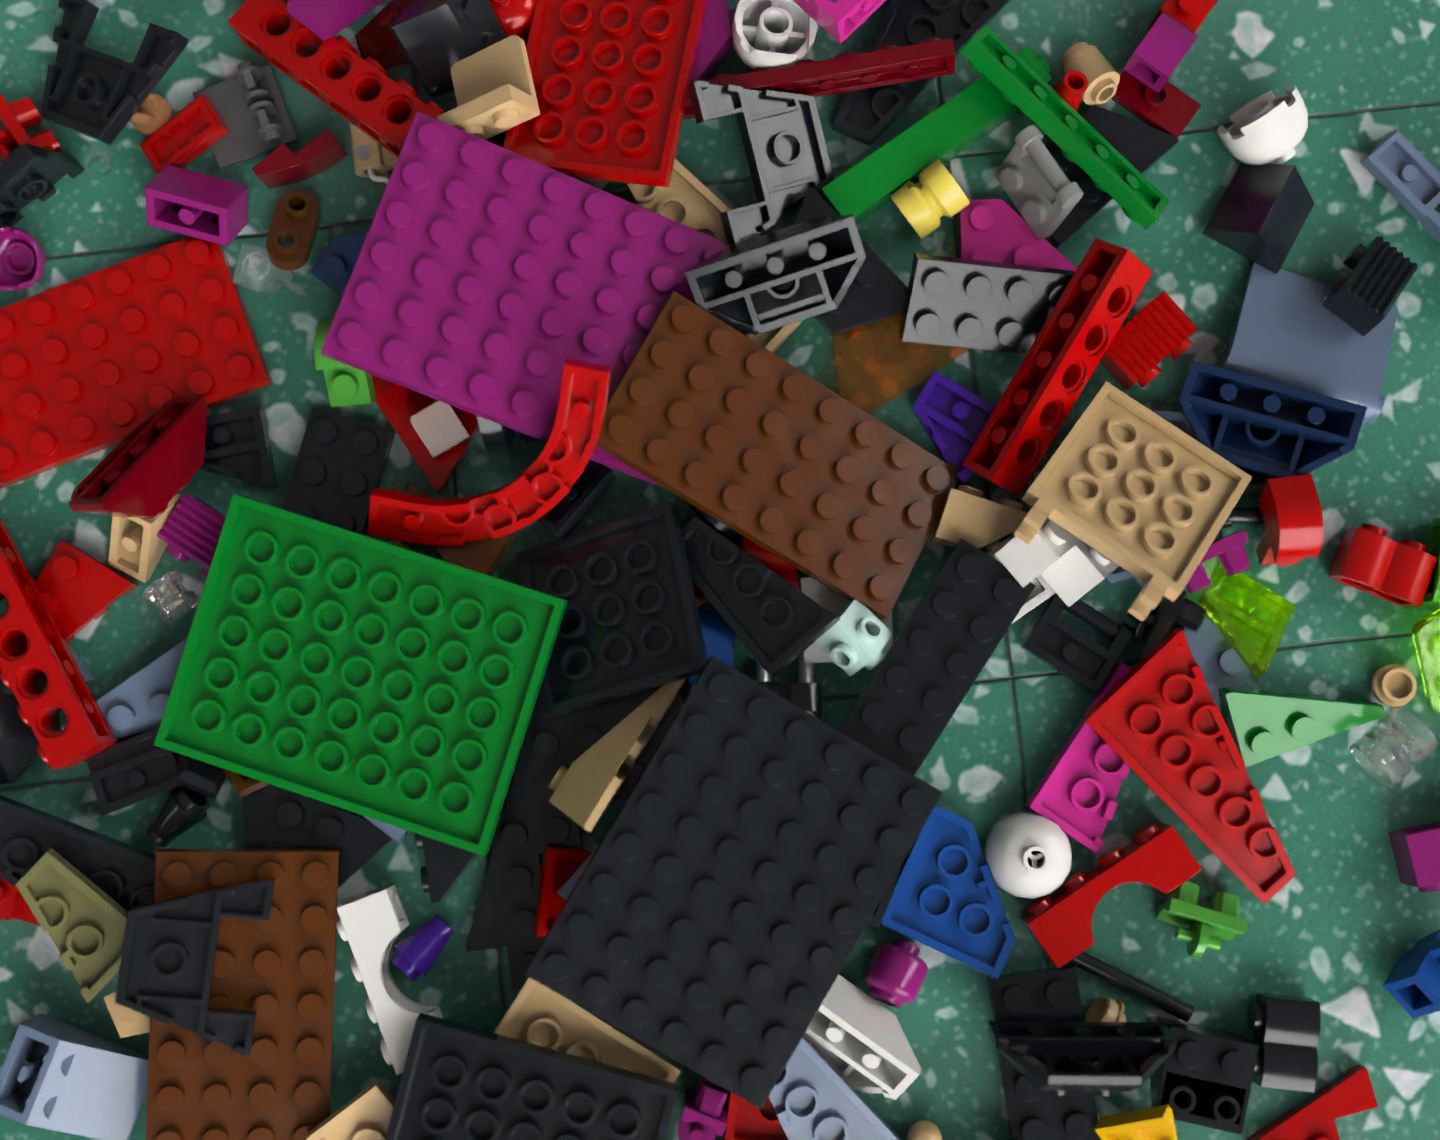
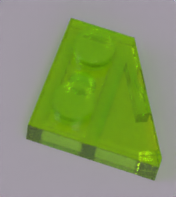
[1198,563,1296,677]

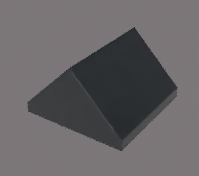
[1202,163,1314,274]

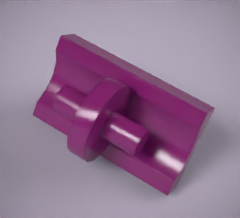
[1185,529,1250,593]
[678,1076,728,1140]

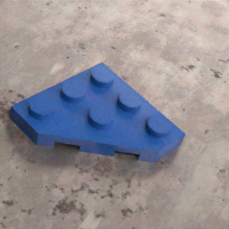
[881,805,1016,979]

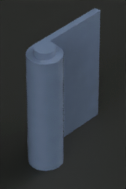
[1217,262,1398,426]

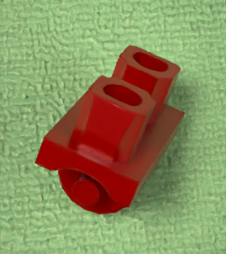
[0,94,61,163]

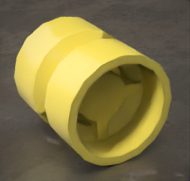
[890,159,970,240]

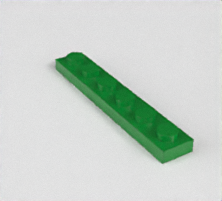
[960,25,1169,230]

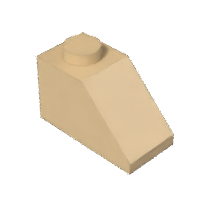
[108,493,181,583]

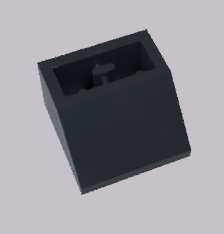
[1150,1016,1259,1135]

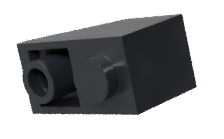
[415,833,478,903]

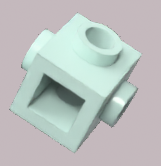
[815,599,893,676]

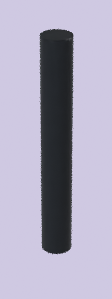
[1068,952,1194,1022]

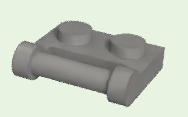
[994,125,1084,240]

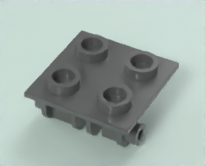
[192,61,298,169]

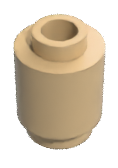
[1060,42,1120,105]

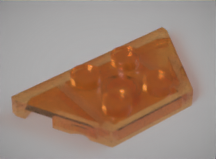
[832,315,972,415]

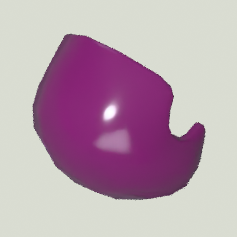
[0,227,46,291]

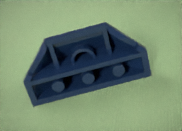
[1179,360,1367,478]

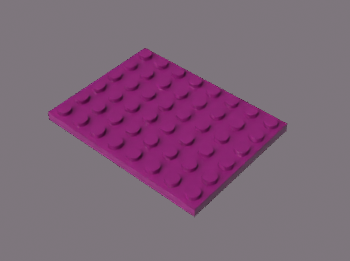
[321,111,732,485]

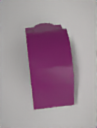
[1123,12,1199,93]

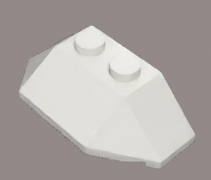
[803,974,921,1100]

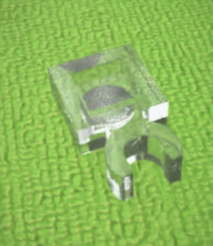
[232,243,312,295]

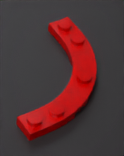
[367,358,612,546]

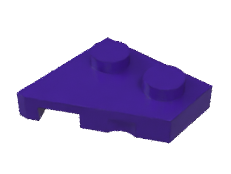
[911,371,995,485]

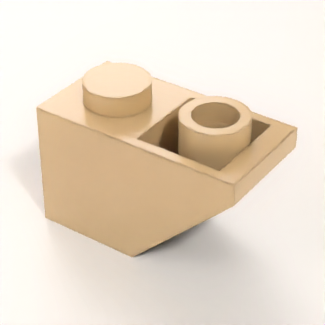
[931,485,1028,549]

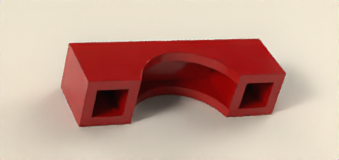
[1020,821,1203,969]

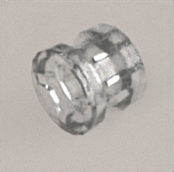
[142,571,199,624]

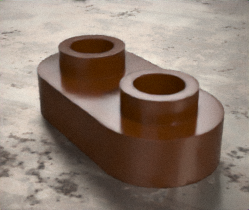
[266,190,321,271]

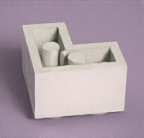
[995,518,1119,607]

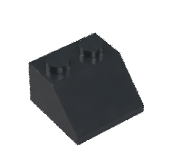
[387,0,507,98]

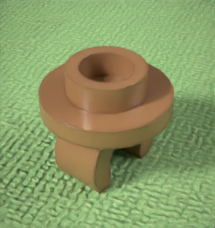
[131,93,173,136]

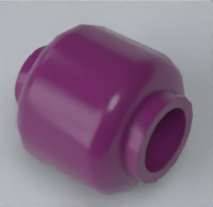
[864,939,928,1009]

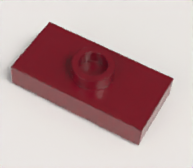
[1111,70,1201,138]

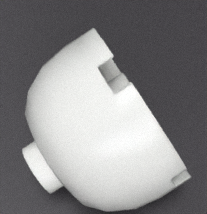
[732,0,818,70]
[1217,84,1308,165]
[983,811,1072,899]

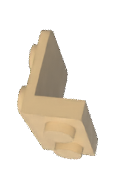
[437,35,540,140]

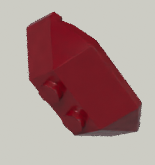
[68,396,208,519]

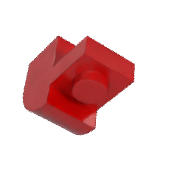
[1256,474,1323,567]

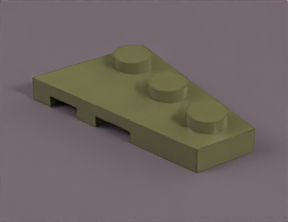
[16,848,128,1004]

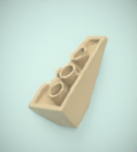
[548,678,687,832]

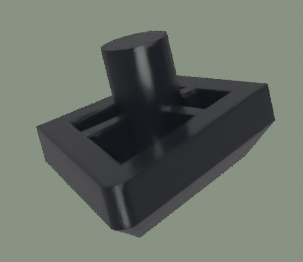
[174,754,227,799]

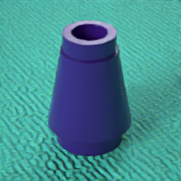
[390,915,454,981]

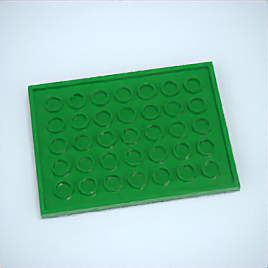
[154,494,568,856]

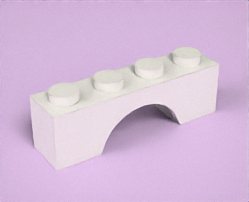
[337,884,444,1075]

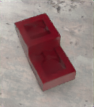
[251,129,348,188]

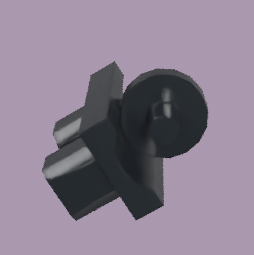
[1127,590,1207,659]

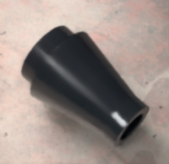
[146,786,210,847]

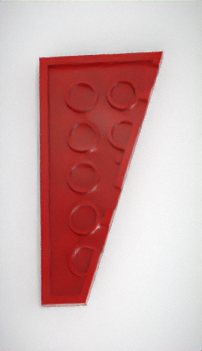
[1082,627,1296,904]

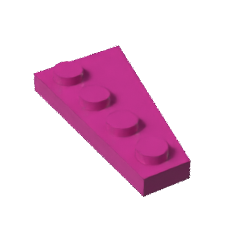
[1025,663,1132,855]

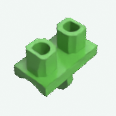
[1155,881,1248,958]

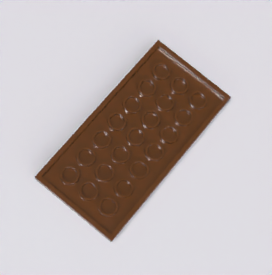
[596,291,959,620]
[146,848,339,1140]

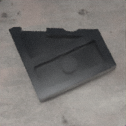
[199,406,278,488]

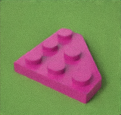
[958,199,1077,271]

